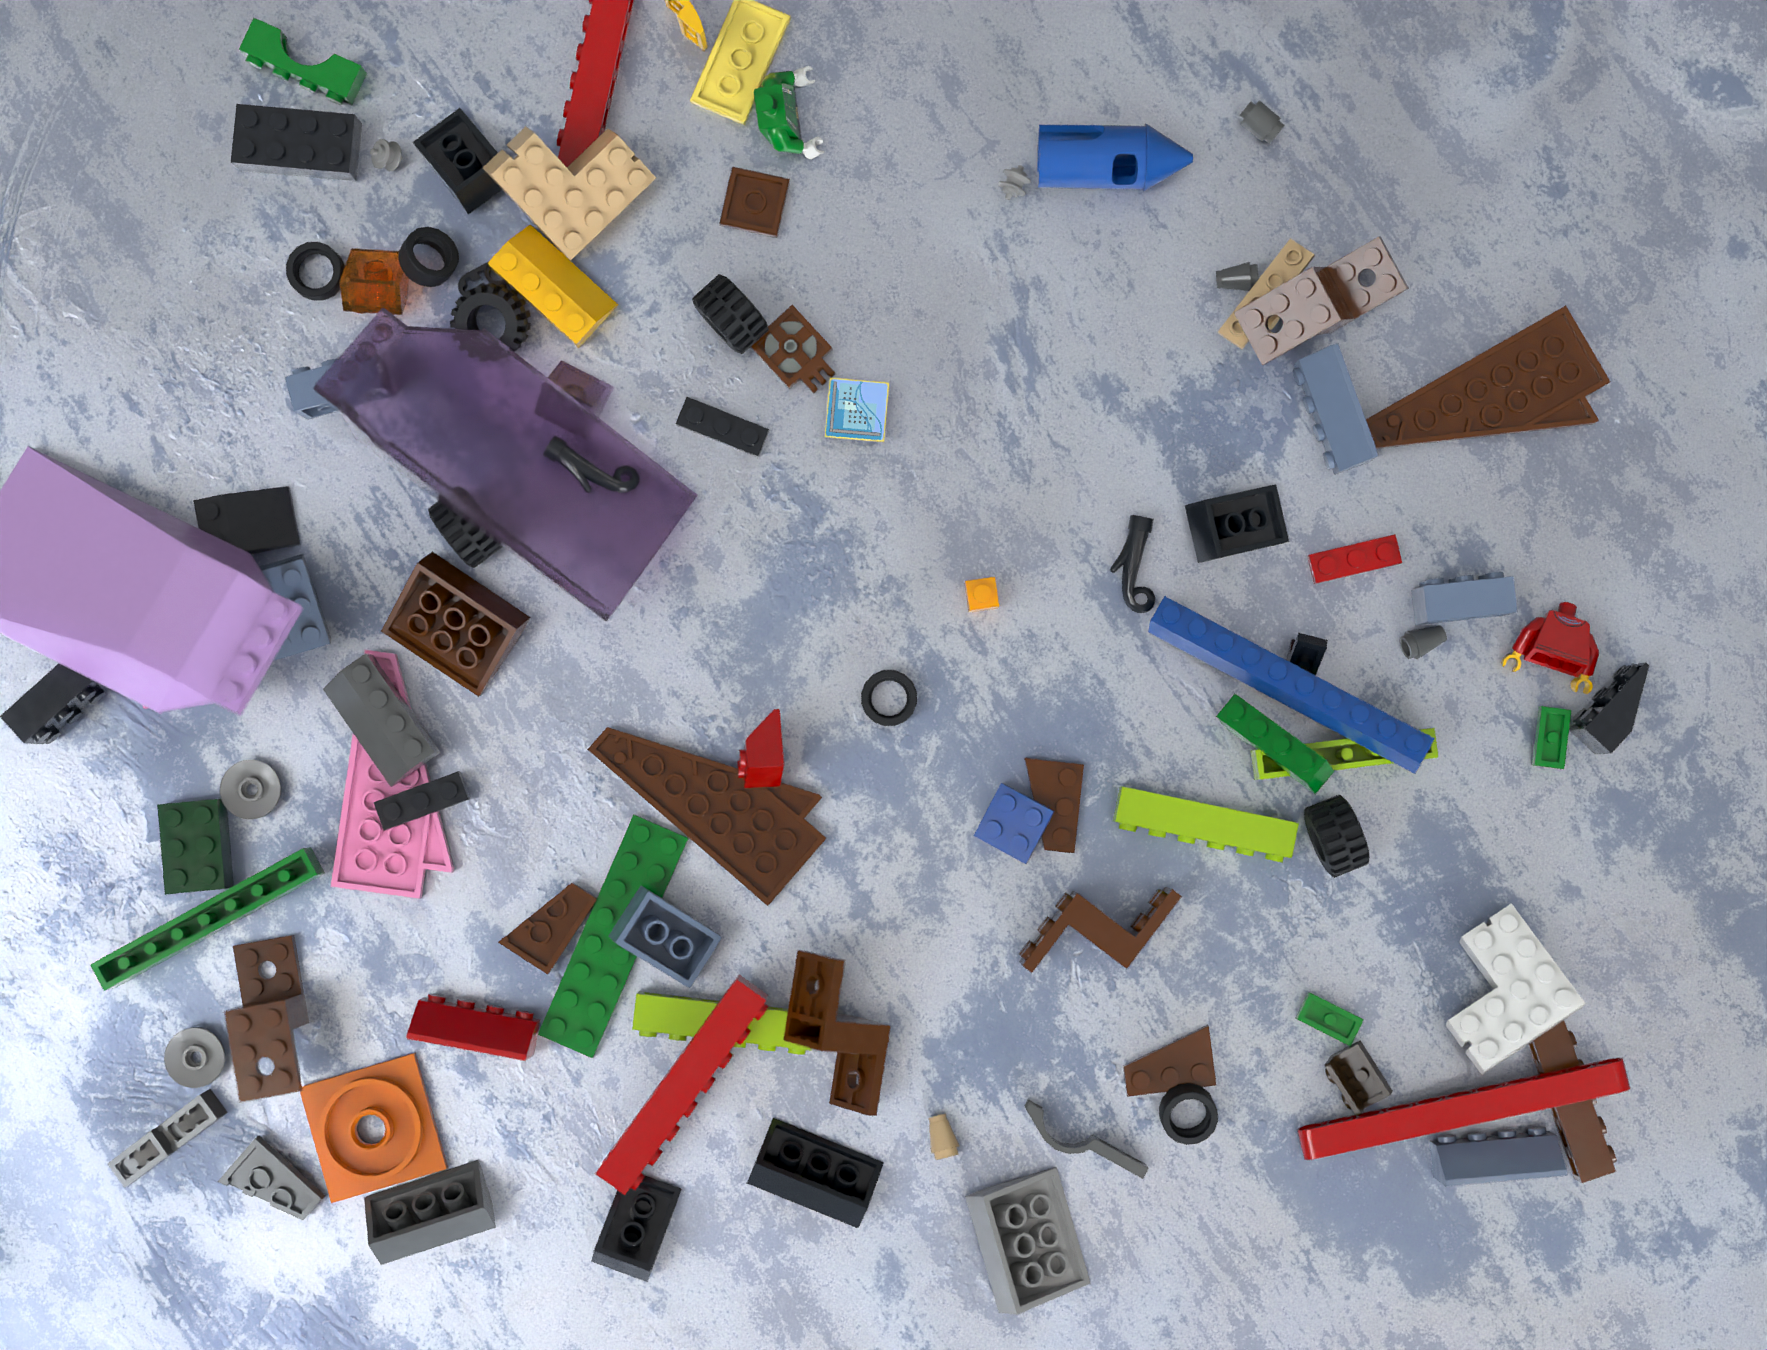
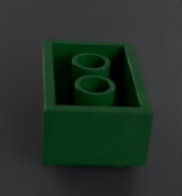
[157,799,234,895]

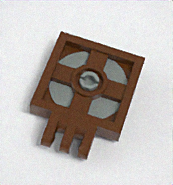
[750,305,836,394]

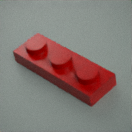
[1307,534,1402,584]

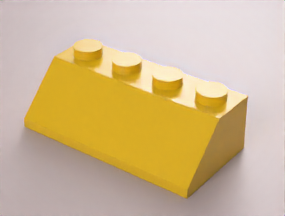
[488,224,618,348]

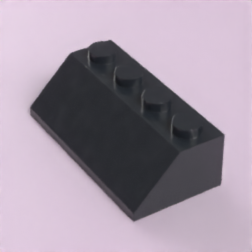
[747,1118,884,1228]

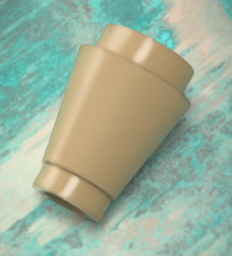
[928,1114,960,1160]

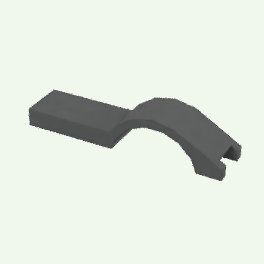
[1024,1099,1149,1179]

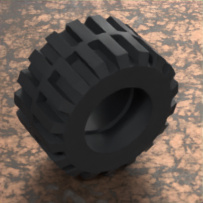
[692,274,769,354]
[450,283,531,361]
[428,487,503,568]
[1304,794,1369,878]

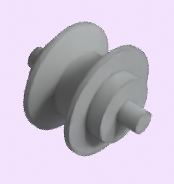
[370,139,403,171]
[998,165,1031,200]

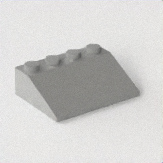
[965,1167,1090,1315]

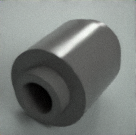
[1239,100,1285,144]

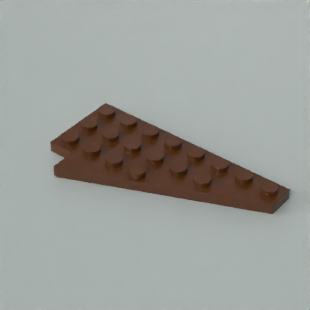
[1366,305,1611,449]

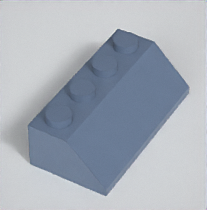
[1293,343,1379,475]
[1430,1127,1568,1187]

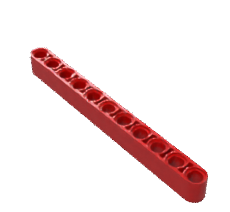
[1297,1058,1630,1160]

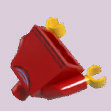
[1501,602,1599,694]

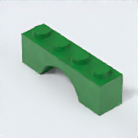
[239,18,367,105]
[1216,694,1334,795]

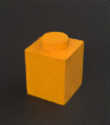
[964,577,999,613]

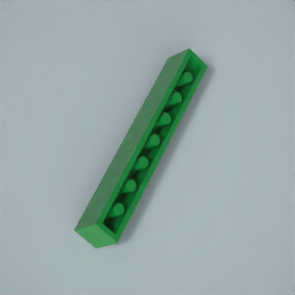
[90,847,325,991]

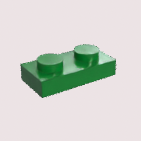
[1532,706,1572,769]
[1295,992,1364,1046]

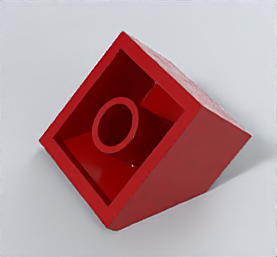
[737,709,784,788]

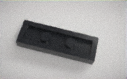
[676,396,769,458]
[374,771,470,831]

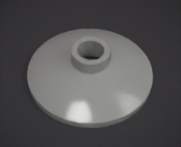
[220,760,281,819]
[164,1028,225,1088]

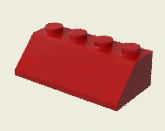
[406,994,541,1061]

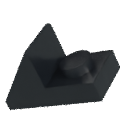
[1286,633,1328,676]

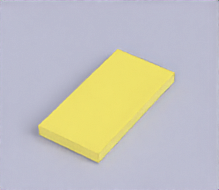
[690,0,791,125]

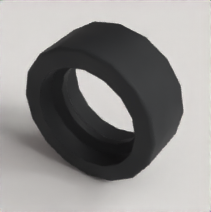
[399,227,459,287]
[286,242,346,301]
[861,670,917,726]
[1159,1083,1218,1145]

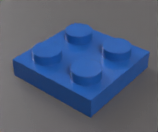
[974,783,1055,864]

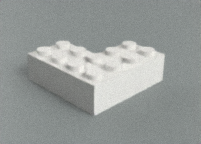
[1446,903,1585,1075]

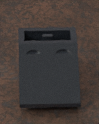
[1569,662,1649,754]

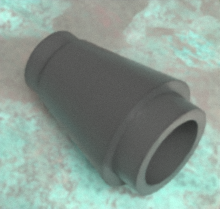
[1216,262,1259,291]
[1399,625,1447,659]

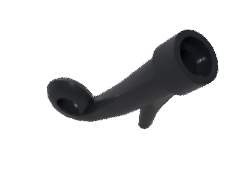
[543,435,640,493]
[1110,515,1156,613]

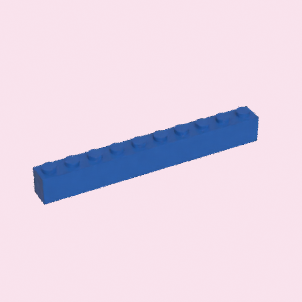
[1148,596,1435,774]

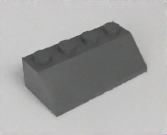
[323,653,441,787]
[364,1160,496,1265]

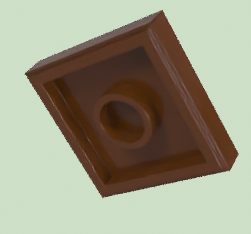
[719,166,790,238]

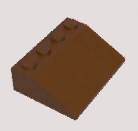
[381,551,531,697]

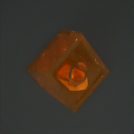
[340,248,409,316]

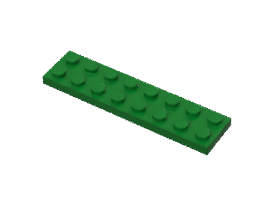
[538,814,689,1058]

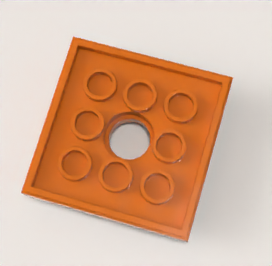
[300,1052,448,1203]

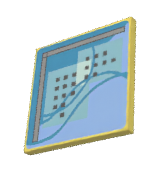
[825,378,889,442]

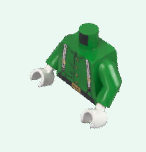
[754,66,824,159]

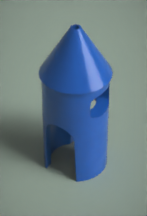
[1037,123,1193,192]

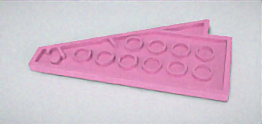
[331,650,454,899]

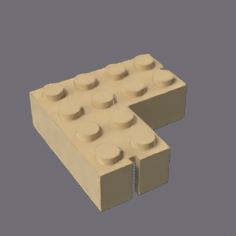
[483,126,656,260]

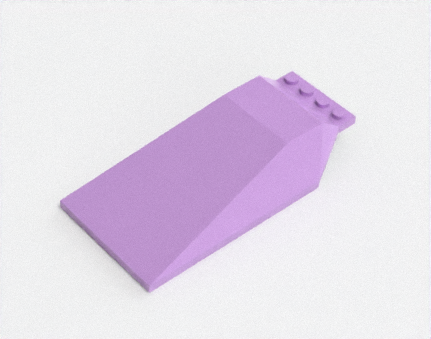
[0,447,303,716]

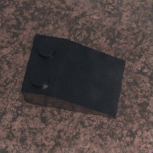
[413,108,502,214]
[1185,484,1289,563]
[193,486,301,554]
[591,1176,682,1282]

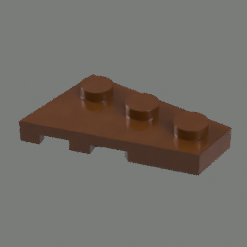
[1024,758,1084,853]
[498,883,597,975]
[1123,1025,1217,1097]

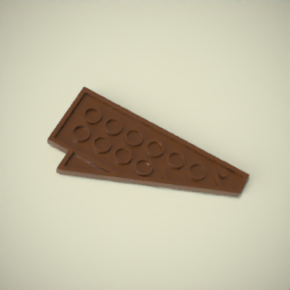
[587,727,826,906]

